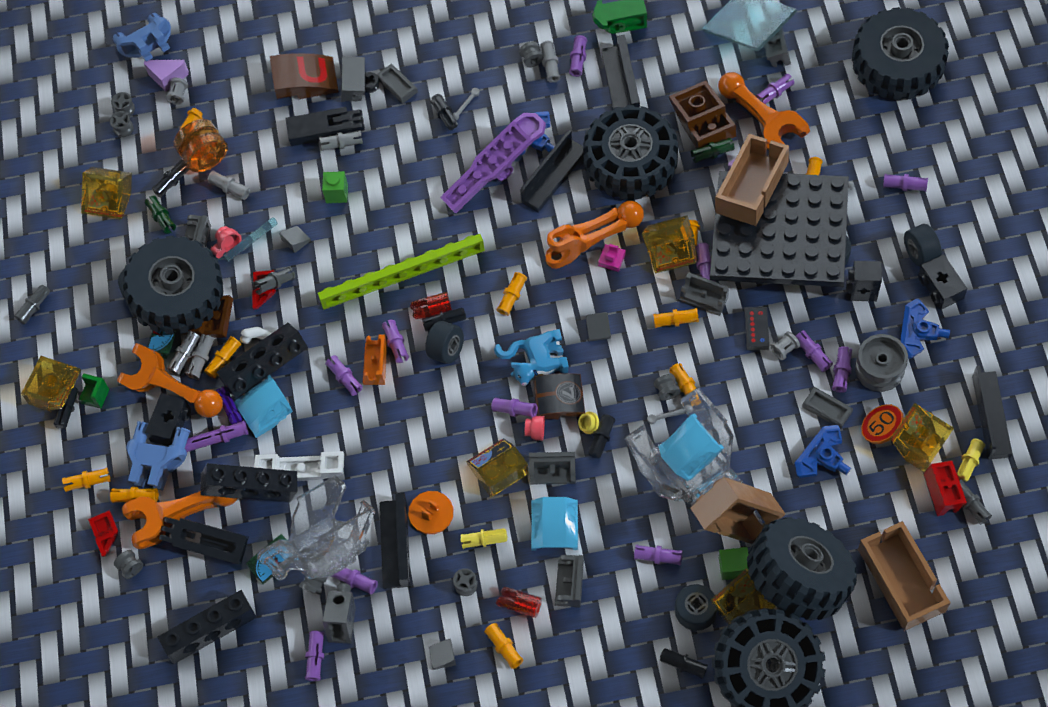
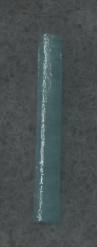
[223,217,278,262]

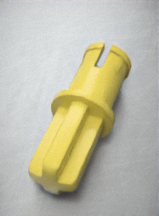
[957,439,986,482]
[461,528,508,549]

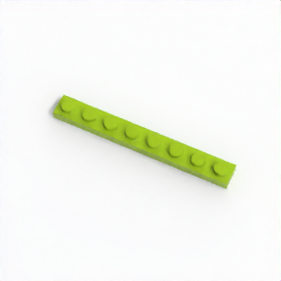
[318,234,485,310]

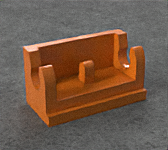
[363,335,387,385]

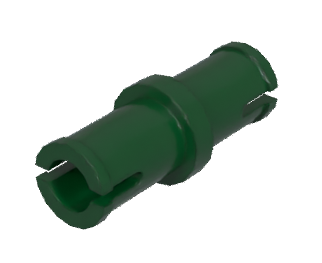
[691,138,735,163]
[145,196,176,234]

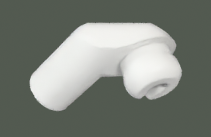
[240,327,272,344]

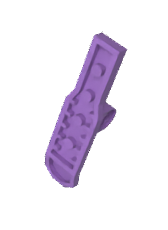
[440,113,546,213]

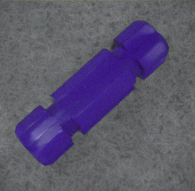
[216,386,243,425]

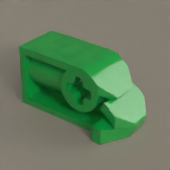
[592,0,647,34]

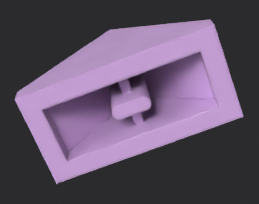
[144,60,189,91]

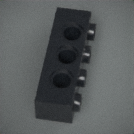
[216,322,308,398]
[201,463,297,502]
[157,590,257,664]

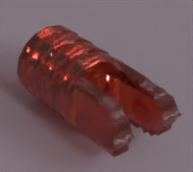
[410,292,452,319]
[495,586,542,618]

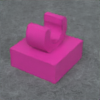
[598,244,626,272]

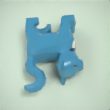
[494,329,569,386]

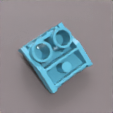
[234,375,293,438]
[659,414,724,481]
[531,497,578,550]

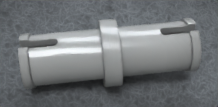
[540,41,560,83]
[319,131,363,151]
[207,170,250,200]
[167,331,201,375]
[186,334,215,380]

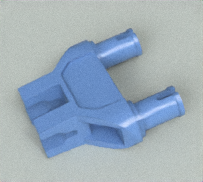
[113,13,171,62]
[126,421,191,491]

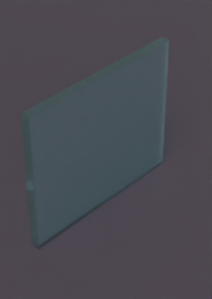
[703,0,797,51]

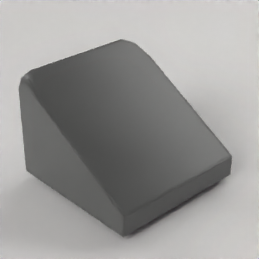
[279,226,311,253]
[586,312,611,342]
[429,639,456,670]

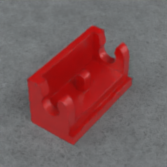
[923,461,967,516]

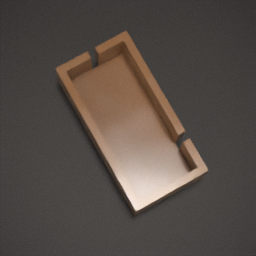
[715,134,789,226]
[690,477,785,544]
[858,521,950,631]

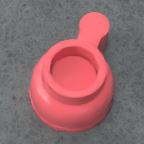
[210,226,242,259]
[525,415,545,441]

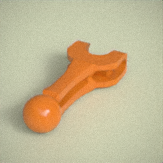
[718,72,810,150]
[545,201,644,269]
[117,343,223,418]
[122,491,238,549]

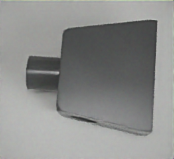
[322,583,355,644]

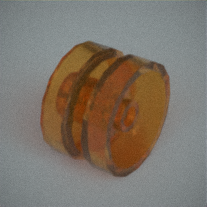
[173,119,228,172]

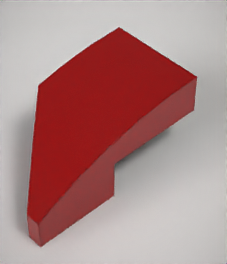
[252,270,276,310]
[88,510,119,557]

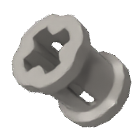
[166,78,188,105]
[770,331,800,360]

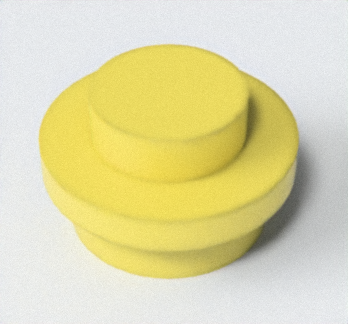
[578,412,599,434]

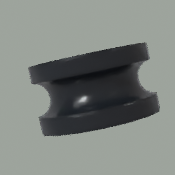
[365,72,379,93]

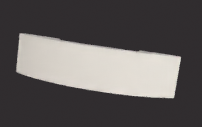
[254,451,344,481]

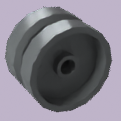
[855,334,908,392]

